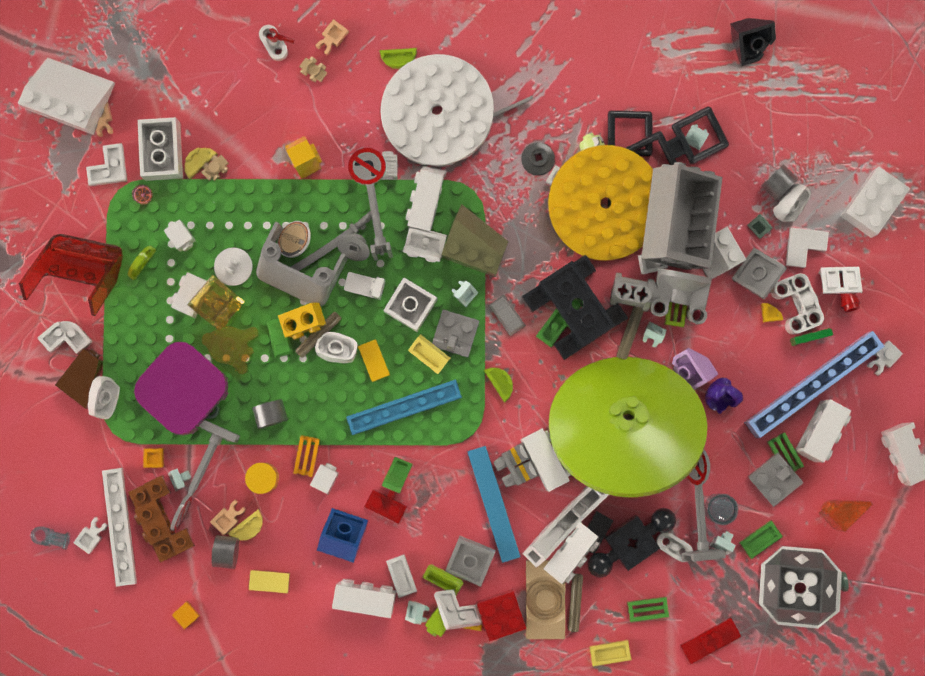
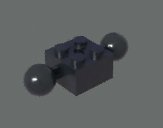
[588,508,676,578]

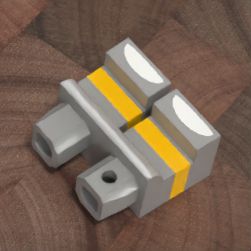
[493,443,538,487]

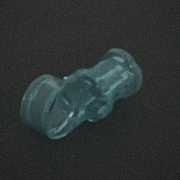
[30,526,71,550]

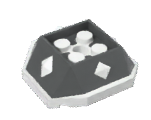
[759,546,842,629]

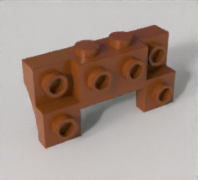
[128,475,195,563]

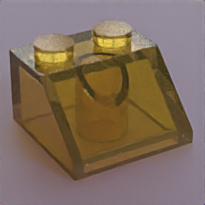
[187,275,245,331]

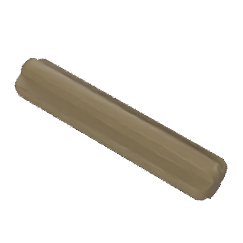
[616,306,644,359]
[295,312,341,358]
[568,574,583,632]

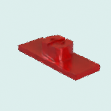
[680,617,742,664]

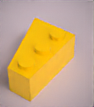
[285,136,322,179]

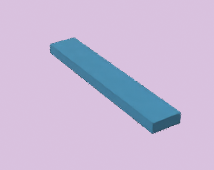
[346,379,462,435]
[467,446,521,563]

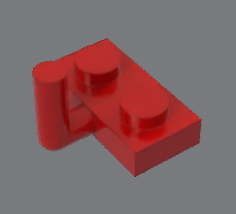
[364,489,407,524]

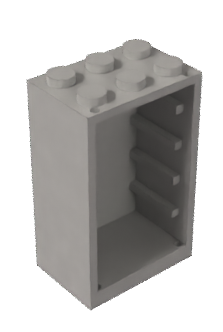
[641,162,723,270]

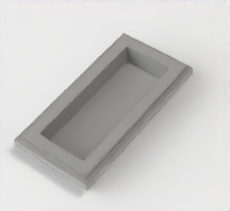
[488,295,526,336]

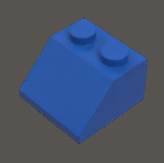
[317,508,368,563]

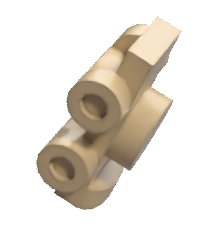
[299,56,328,82]
[201,155,229,181]

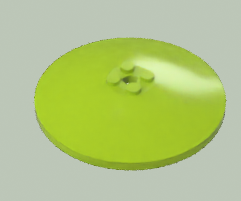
[549,357,707,497]

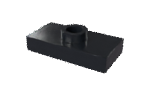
[587,511,613,554]

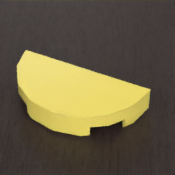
[185,148,218,179]
[228,509,263,540]

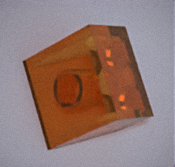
[819,500,873,532]

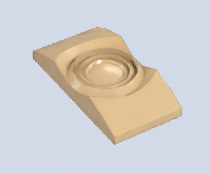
[526,560,565,639]

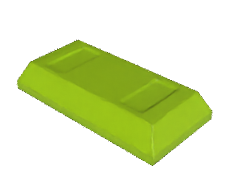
[422,564,463,596]

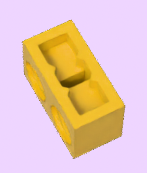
[278,303,326,340]

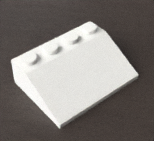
[18,58,115,135]

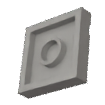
[732,248,787,300]
[432,310,479,358]
[748,452,804,507]
[445,536,496,586]

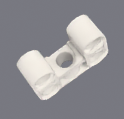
[771,273,824,335]

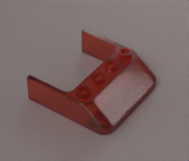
[19,234,123,316]

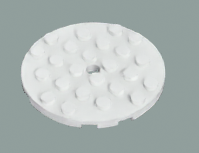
[381,54,494,167]

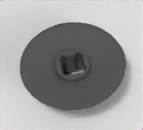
[521,142,555,176]

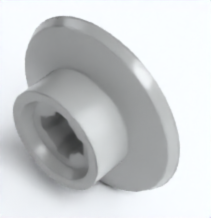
[337,233,370,261]

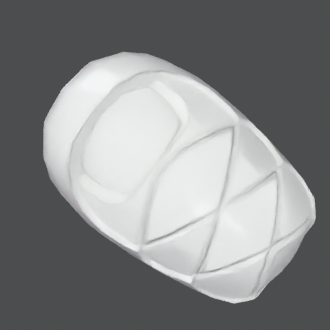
[773,183,811,222]
[315,332,358,363]
[88,376,120,419]

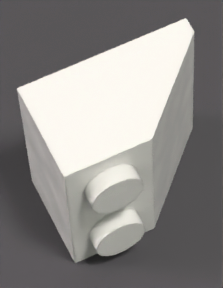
[703,226,747,279]

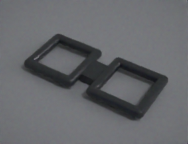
[626,106,729,165]
[608,110,653,207]

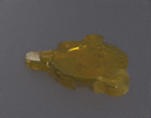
[202,326,259,374]

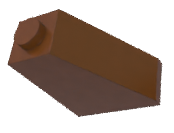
[55,348,103,409]

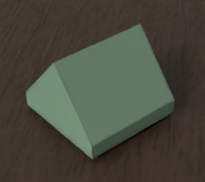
[747,214,773,239]

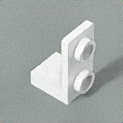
[344,272,385,300]

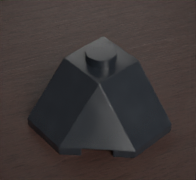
[730,18,776,66]

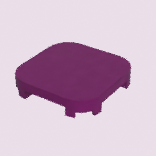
[134,342,229,435]

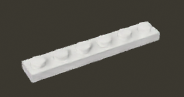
[102,468,137,587]

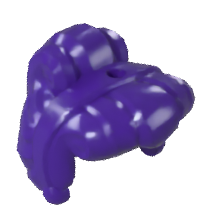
[705,378,743,414]

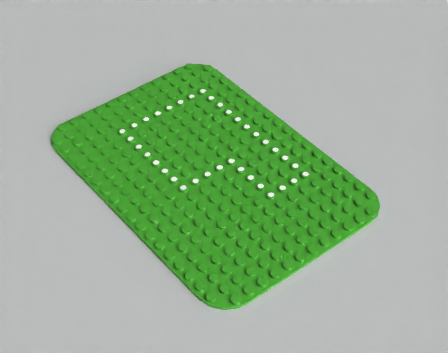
[103,179,485,445]

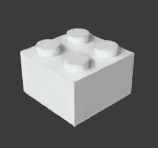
[383,278,437,332]

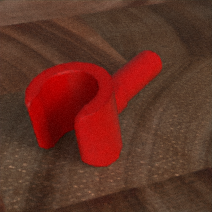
[267,28,295,44]

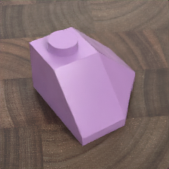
[672,348,718,390]

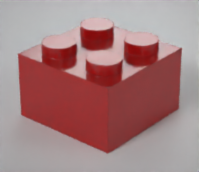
[477,589,526,642]

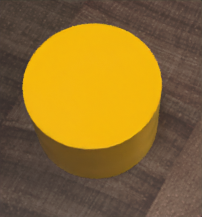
[245,463,279,494]

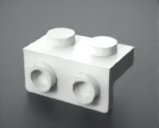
[403,227,447,262]

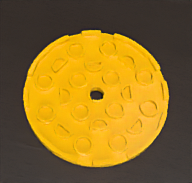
[548,145,653,260]

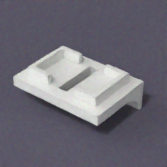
[818,267,862,294]

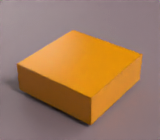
[143,448,164,468]
[172,601,200,629]

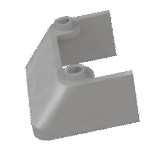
[256,221,348,307]

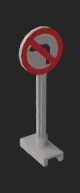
[348,148,393,261]
[170,420,240,532]
[682,450,726,562]

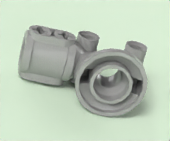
[610,268,712,324]

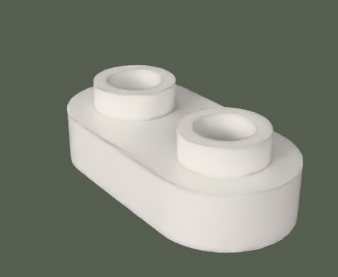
[259,25,288,61]
[656,532,693,562]

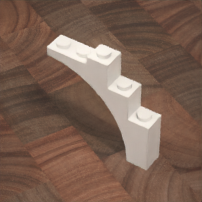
[522,486,609,567]

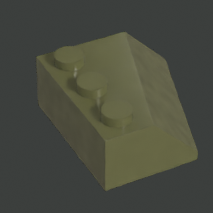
[441,204,509,277]

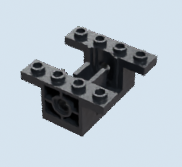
[522,255,628,360]

